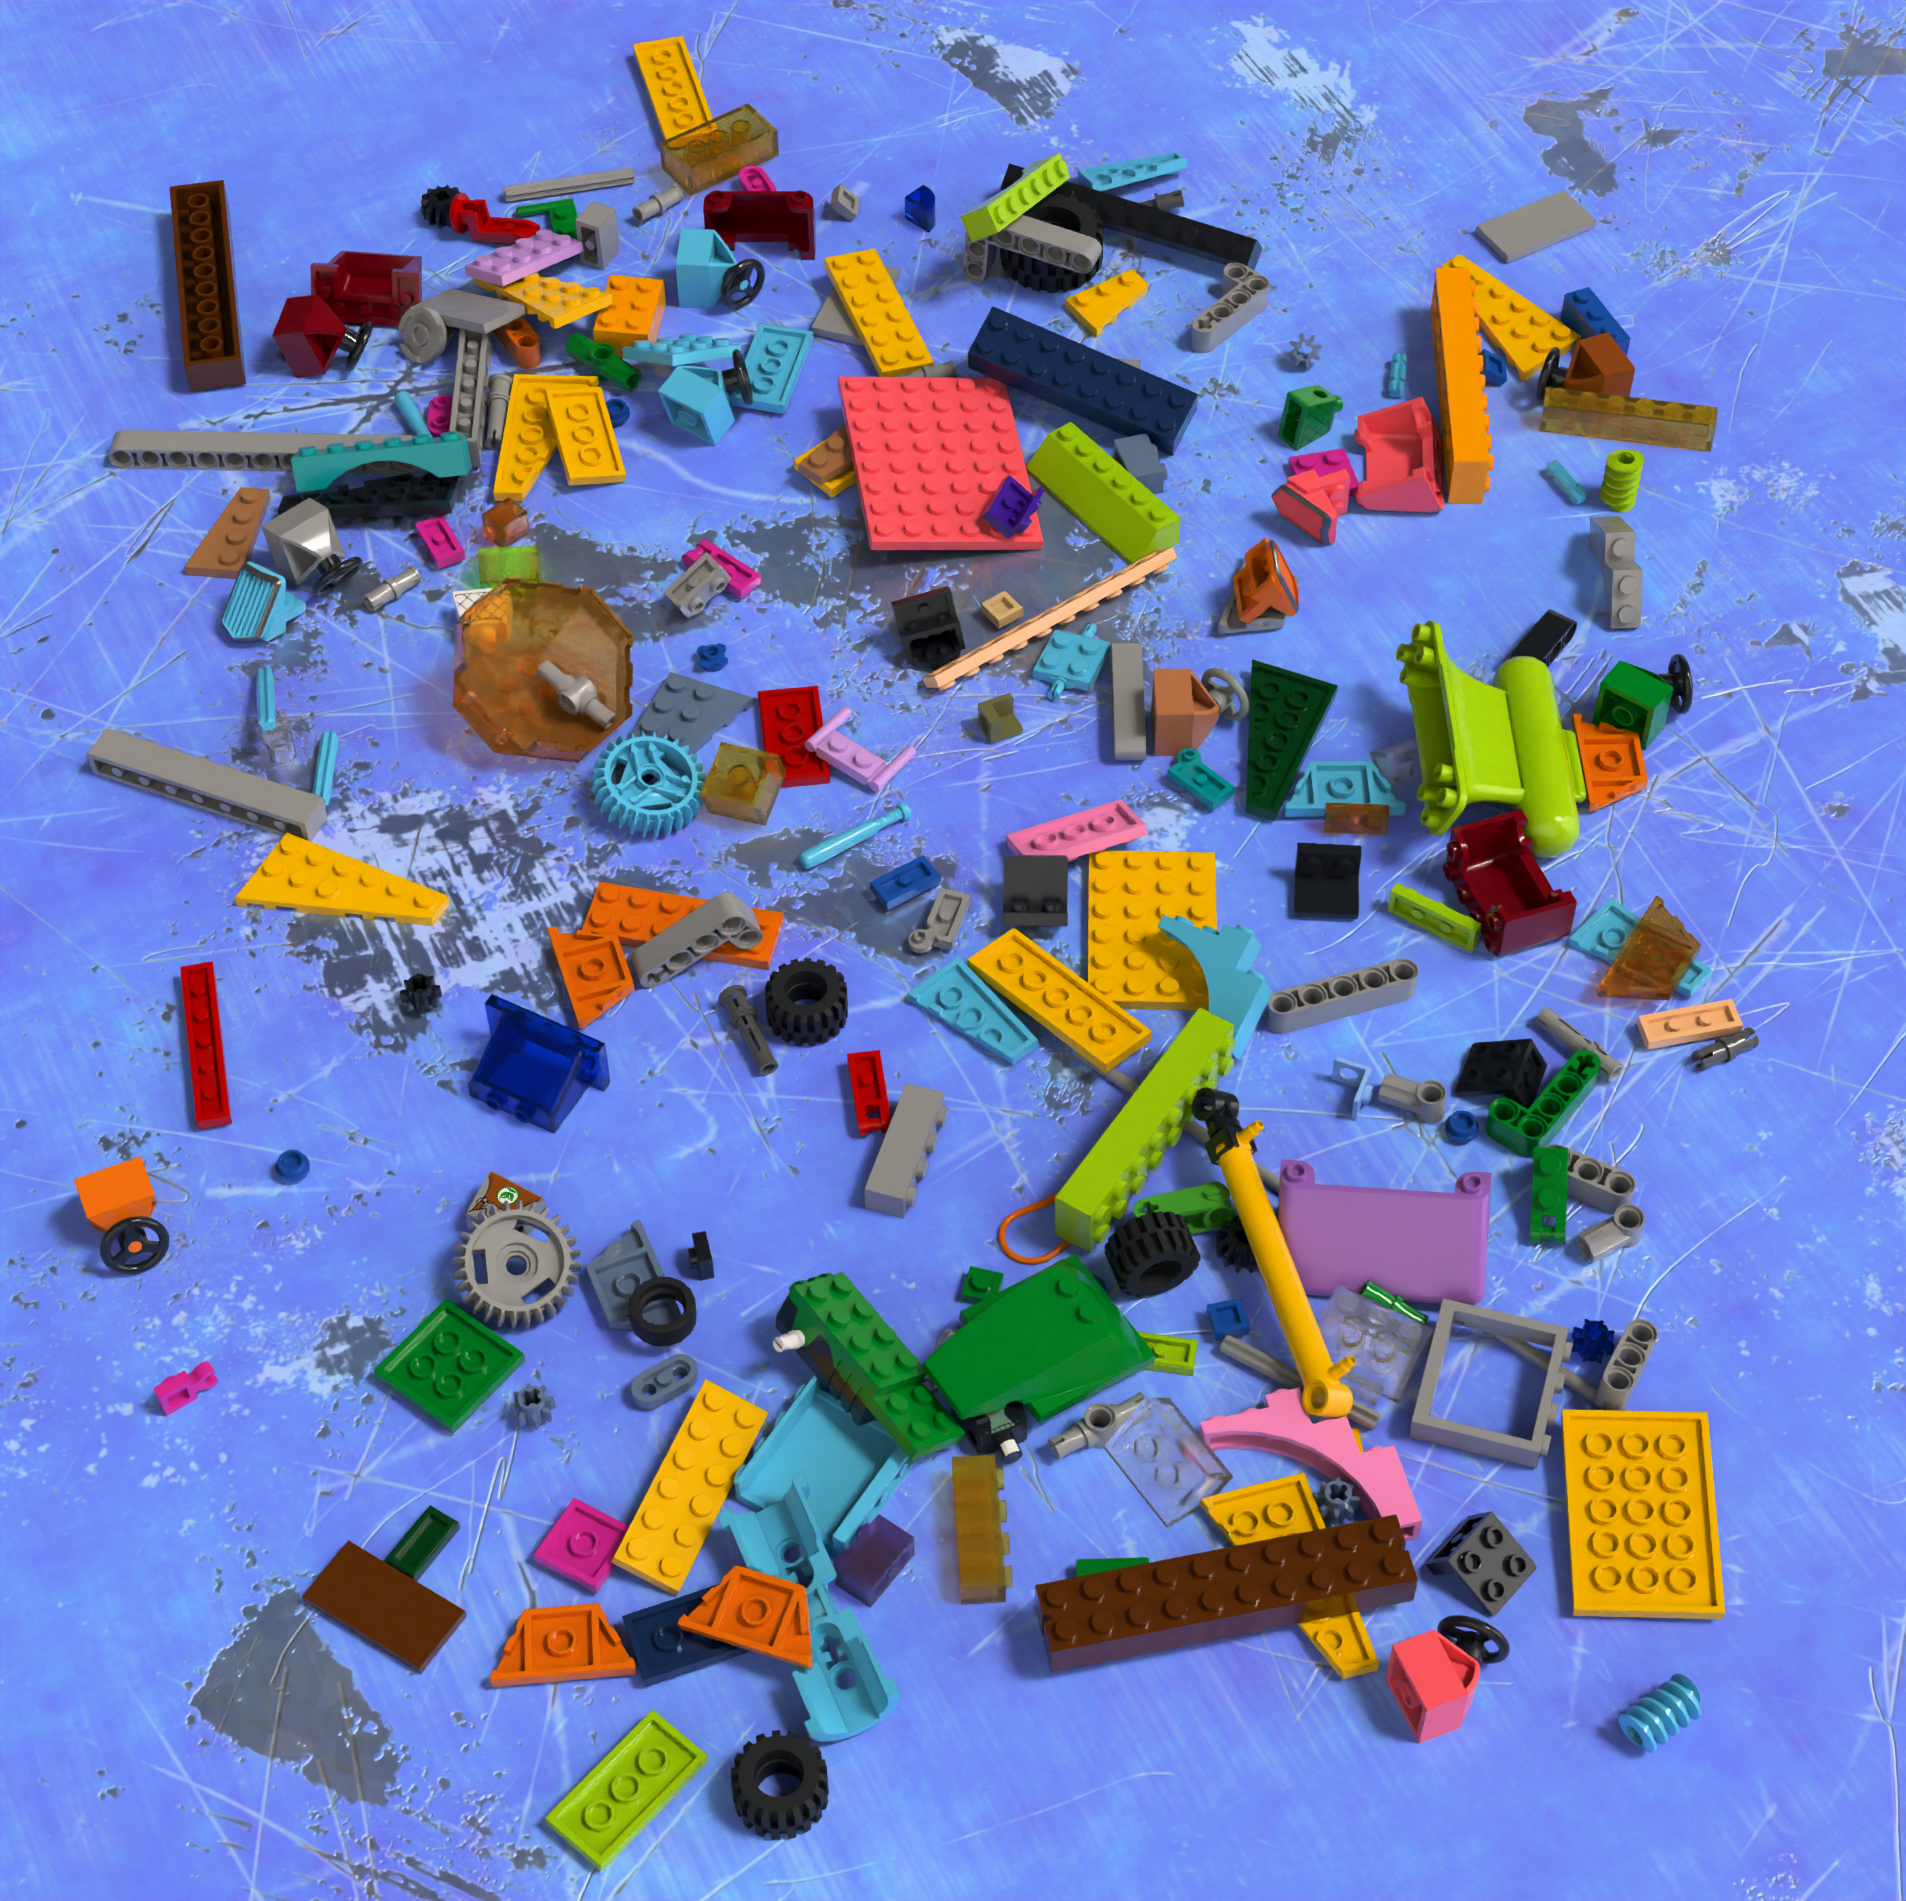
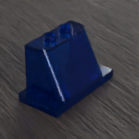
[468,994,611,1134]

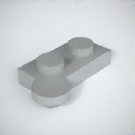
[908,888,971,953]

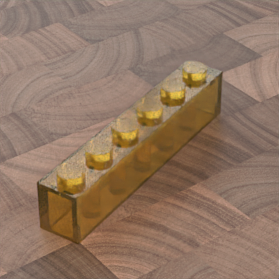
[1539,387,1717,452]

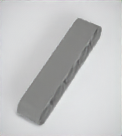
[1111,643,1146,760]
[1265,958,1419,1034]

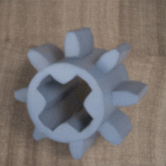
[1287,333,1322,368]
[510,1383,556,1430]
[1314,1477,1360,1525]

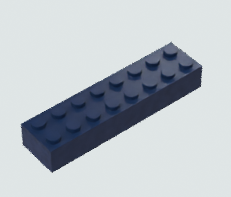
[968,306,1198,456]

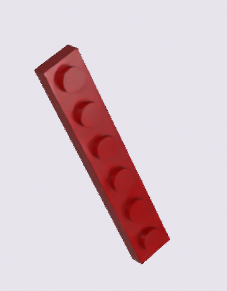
[180,961,232,1129]

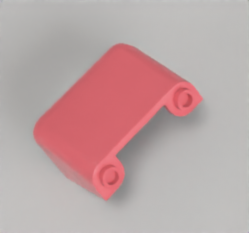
[1354,397,1444,513]

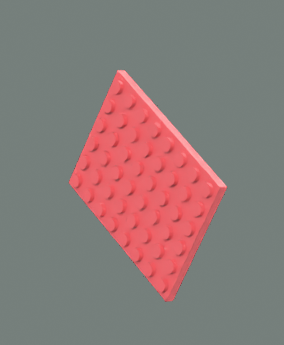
[837,376,1044,550]

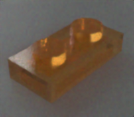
[1323,803,1389,835]

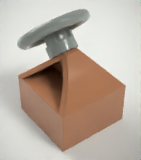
[1151,668,1249,756]

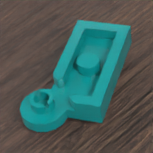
[1168,748,1235,811]

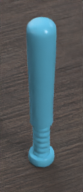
[394,391,433,438]
[798,802,912,869]

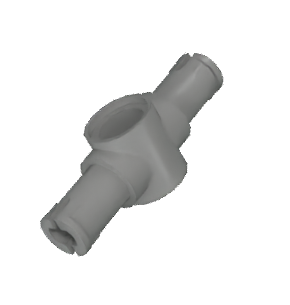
[537,660,617,730]
[1048,1392,1151,1460]

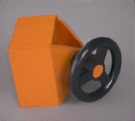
[74,1156,169,1274]

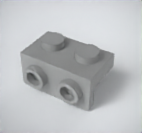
[663,552,732,619]

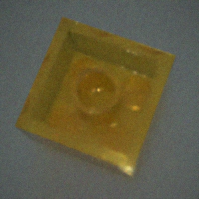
[700,742,787,826]

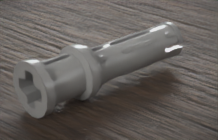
[485,374,513,450]

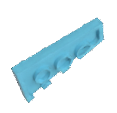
[1077,151,1187,191]
[1569,898,1712,998]
[907,956,1039,1065]

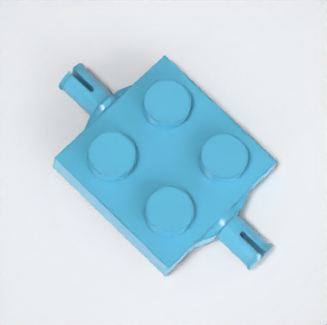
[1033,622,1111,701]

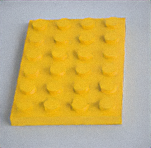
[1087,850,1217,1011]
[1561,1409,1725,1619]

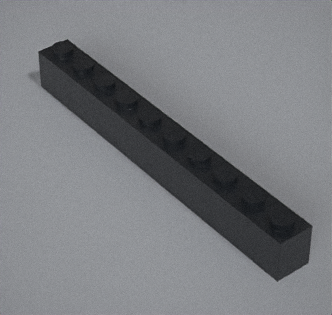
[1000,163,1263,270]

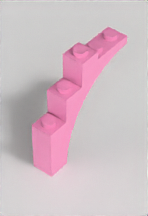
[1198,1388,1422,1541]

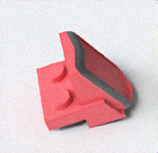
[1271,469,1351,545]

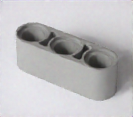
[1546,1144,1636,1214]
[1595,1319,1659,1411]

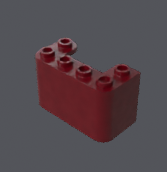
[1443,809,1577,956]

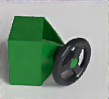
[1592,654,1693,751]

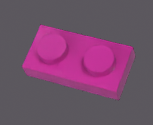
[415,516,465,569]

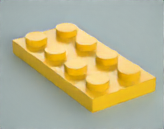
[544,387,626,486]

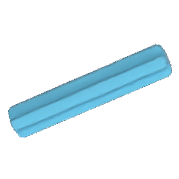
[312,731,339,807]

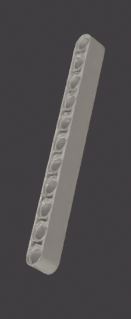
[108,430,419,474]

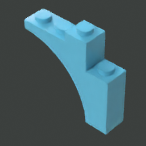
[1158,915,1273,1061]

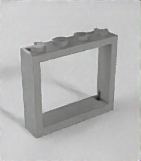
[1410,1298,1573,1468]

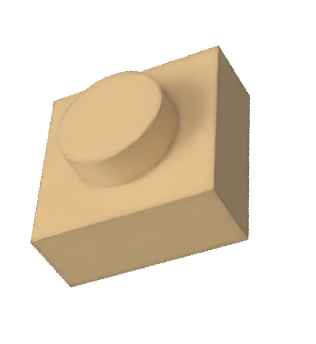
[981,591,1023,629]

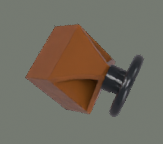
[1536,332,1635,419]

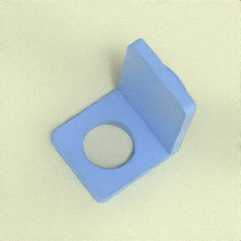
[1332,1057,1374,1120]

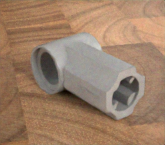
[1378,1073,1447,1124]
[1576,1204,1645,1263]

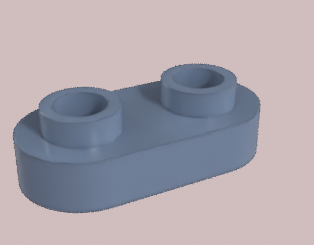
[631,1354,698,1409]

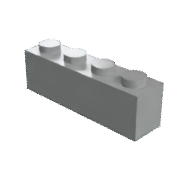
[864,1083,949,1218]

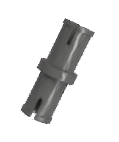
[1692,1027,1759,1071]

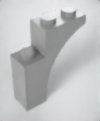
[1589,516,1643,629]

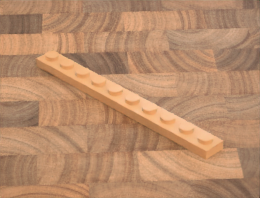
[922,547,1177,691]

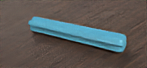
[256,666,276,733]

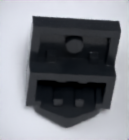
[891,586,966,671]

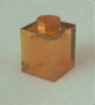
[482,497,530,550]

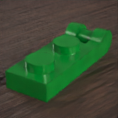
[1530,1147,1569,1244]

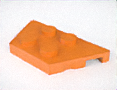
[1571,714,1648,812]
[547,927,634,1029]
[677,1565,813,1670]
[490,1603,637,1687]

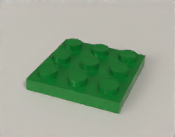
[374,1299,525,1434]

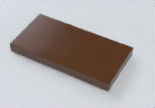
[302,1540,467,1674]

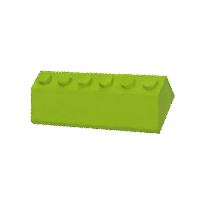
[1026,422,1181,564]

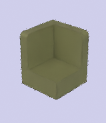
[978,693,1023,745]

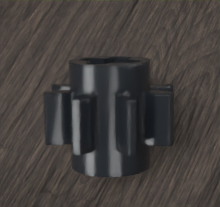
[400,973,442,1014]

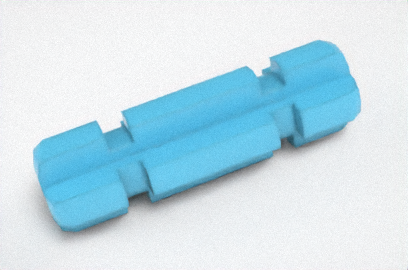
[1388,352,1407,398]
[1546,459,1587,505]

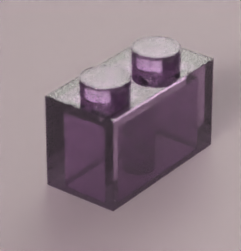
[833,1514,915,1608]

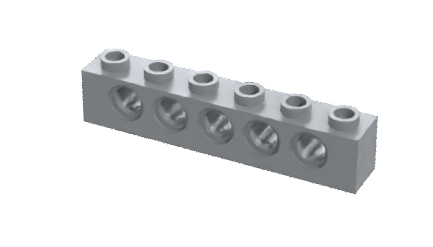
[449,329,492,467]

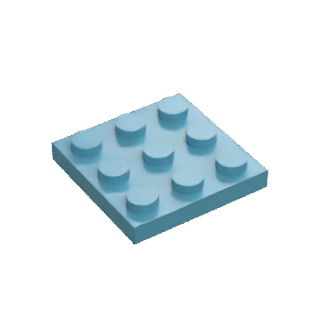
[623,333,741,366]

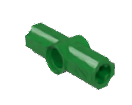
[565,332,642,392]

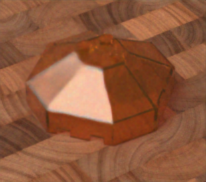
[453,576,633,763]

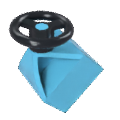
[675,229,765,309]
[658,349,753,446]

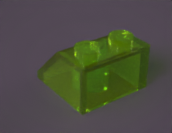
[478,546,542,588]

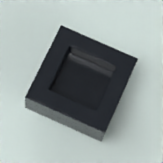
[687,1231,714,1281]

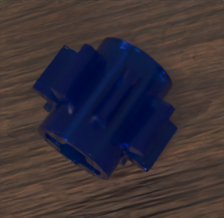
[1571,1319,1615,1364]

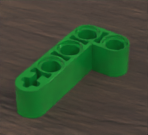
[1485,1050,1601,1158]

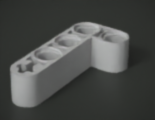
[1190,262,1269,354]
[631,892,763,988]

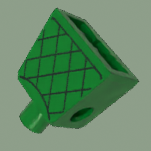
[1277,385,1343,451]

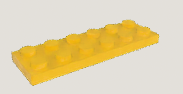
[633,36,718,147]
[823,249,934,377]
[967,928,1152,1074]
[611,1379,768,1597]

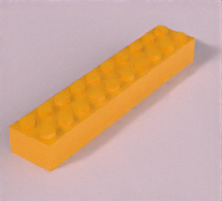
[1430,268,1493,504]

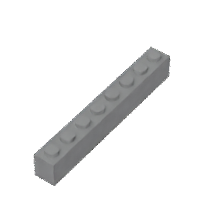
[87,728,328,842]

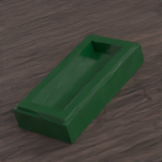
[385,1505,460,1581]

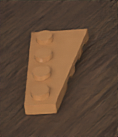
[798,423,853,485]
[184,487,271,579]

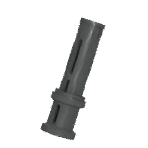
[718,985,778,1076]

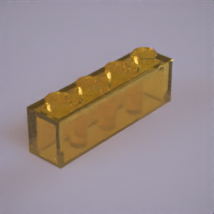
[952,1455,1012,1605]

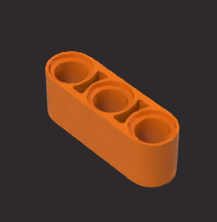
[493,299,541,369]

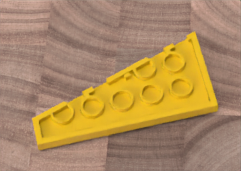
[1441,254,1581,382]
[473,273,612,329]
[1200,1472,1379,1680]

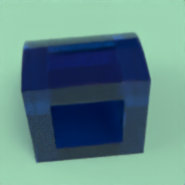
[905,185,936,233]

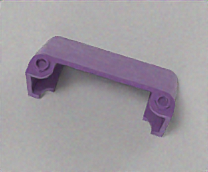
[1278,1159,1492,1305]

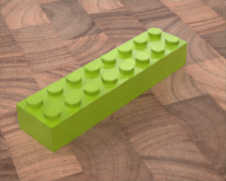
[1055,1007,1236,1253]

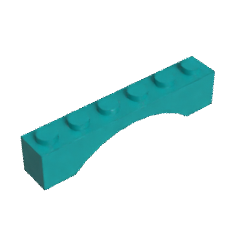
[291,431,472,492]

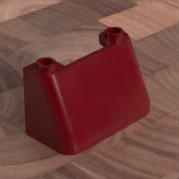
[703,190,816,260]

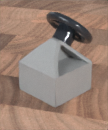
[261,498,363,596]

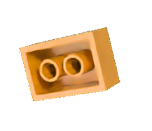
[593,275,666,358]

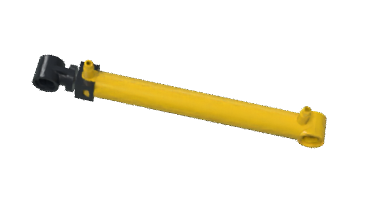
[1191,1087,1356,1419]

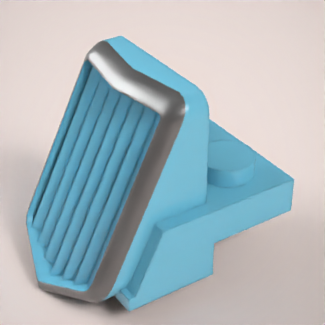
[219,561,306,642]

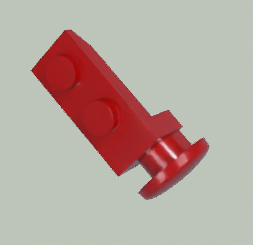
[449,193,541,244]

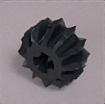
[421,184,461,228]
[1215,1214,1258,1274]

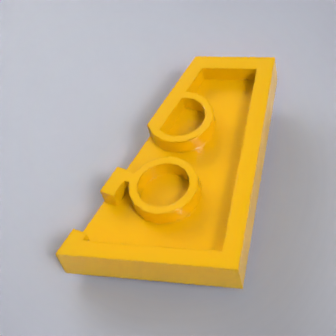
[1065,269,1148,338]

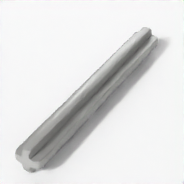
[503,168,635,202]
[1219,1335,1381,1430]

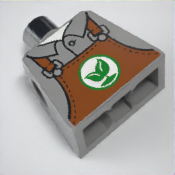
[466,1171,546,1255]

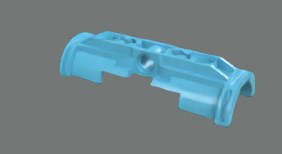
[717,1471,901,1742]

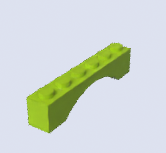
[960,152,1070,242]

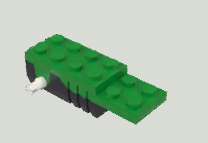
[773,1272,966,1460]

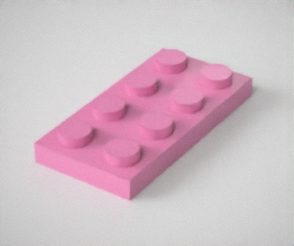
[1006,799,1147,862]

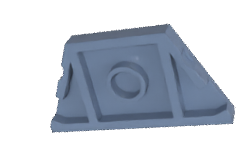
[585,1219,682,1330]

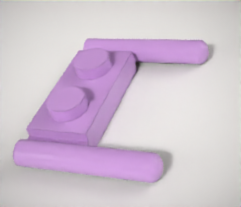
[804,706,916,792]

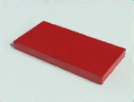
[757,686,830,789]

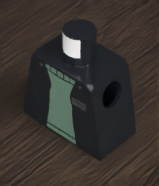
[950,1401,1027,1464]

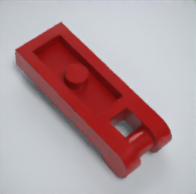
[847,1050,891,1136]

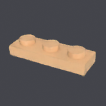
[1636,999,1743,1050]

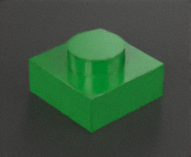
[961,1266,1004,1304]

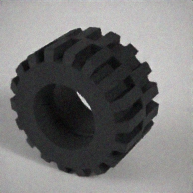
[765,958,848,1046]
[1104,1211,1200,1297]
[731,1730,829,1840]

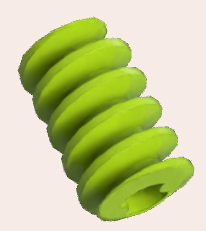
[1600,449,1644,513]

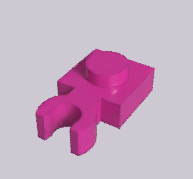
[153,1360,218,1417]

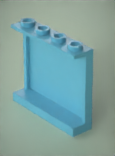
[734,1375,919,1561]

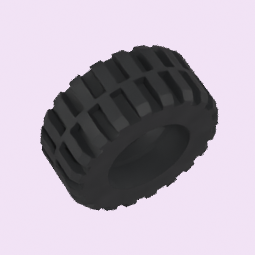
[1000,194,1104,293]

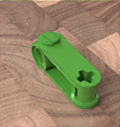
[1133,1182,1236,1235]

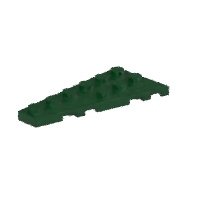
[1245,659,1338,821]

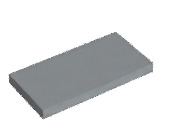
[1476,190,1596,263]
[811,266,900,346]
[409,289,526,334]

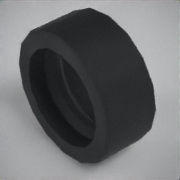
[629,1277,697,1346]

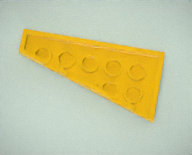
[493,374,599,501]
[235,833,450,926]

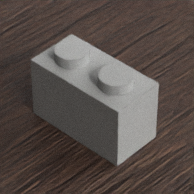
[575,201,620,271]

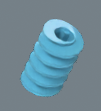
[1617,1673,1702,1753]

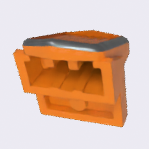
[1233,538,1299,624]

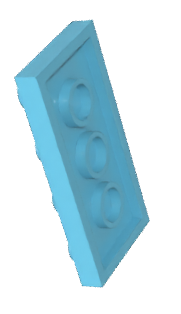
[730,323,813,414]

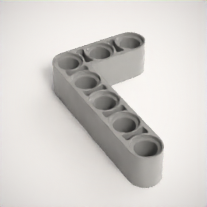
[963,215,1102,282]

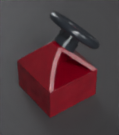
[272,294,373,377]

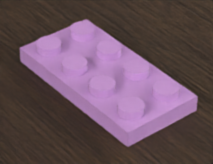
[465,229,584,286]

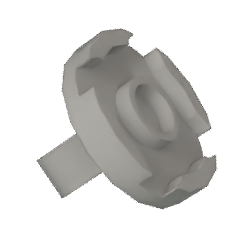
[398,307,454,363]

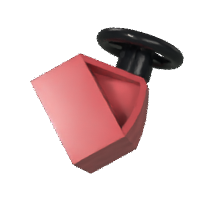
[1386,1615,1510,1744]

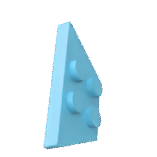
[1284,761,1406,817]

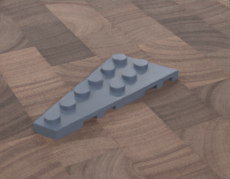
[589,672,753,810]

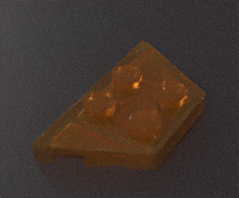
[1596,896,1701,1000]

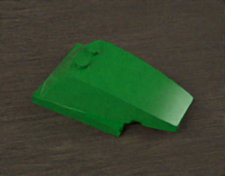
[922,1254,1156,1423]

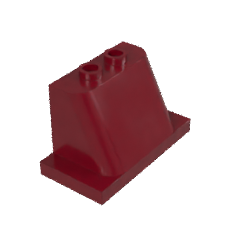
[310,251,422,326]

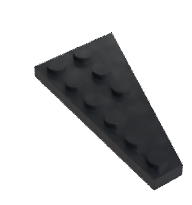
[278,471,464,520]

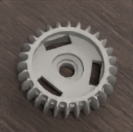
[452,1200,582,1329]

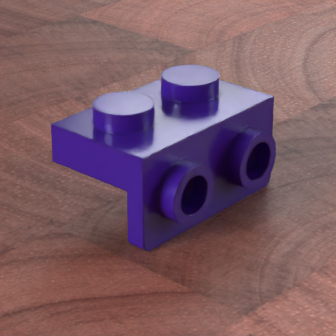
[982,475,1044,539]

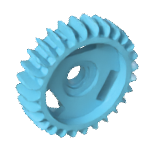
[591,730,707,838]

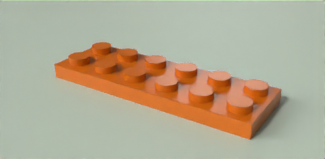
[582,881,784,970]

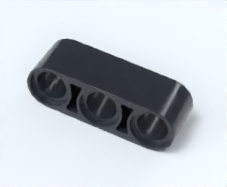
[1509,609,1577,668]

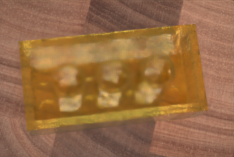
[660,103,779,196]

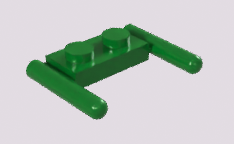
[516,198,579,255]

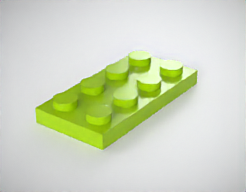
[545,1709,709,1872]

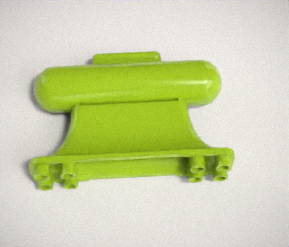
[1396,620,1587,858]

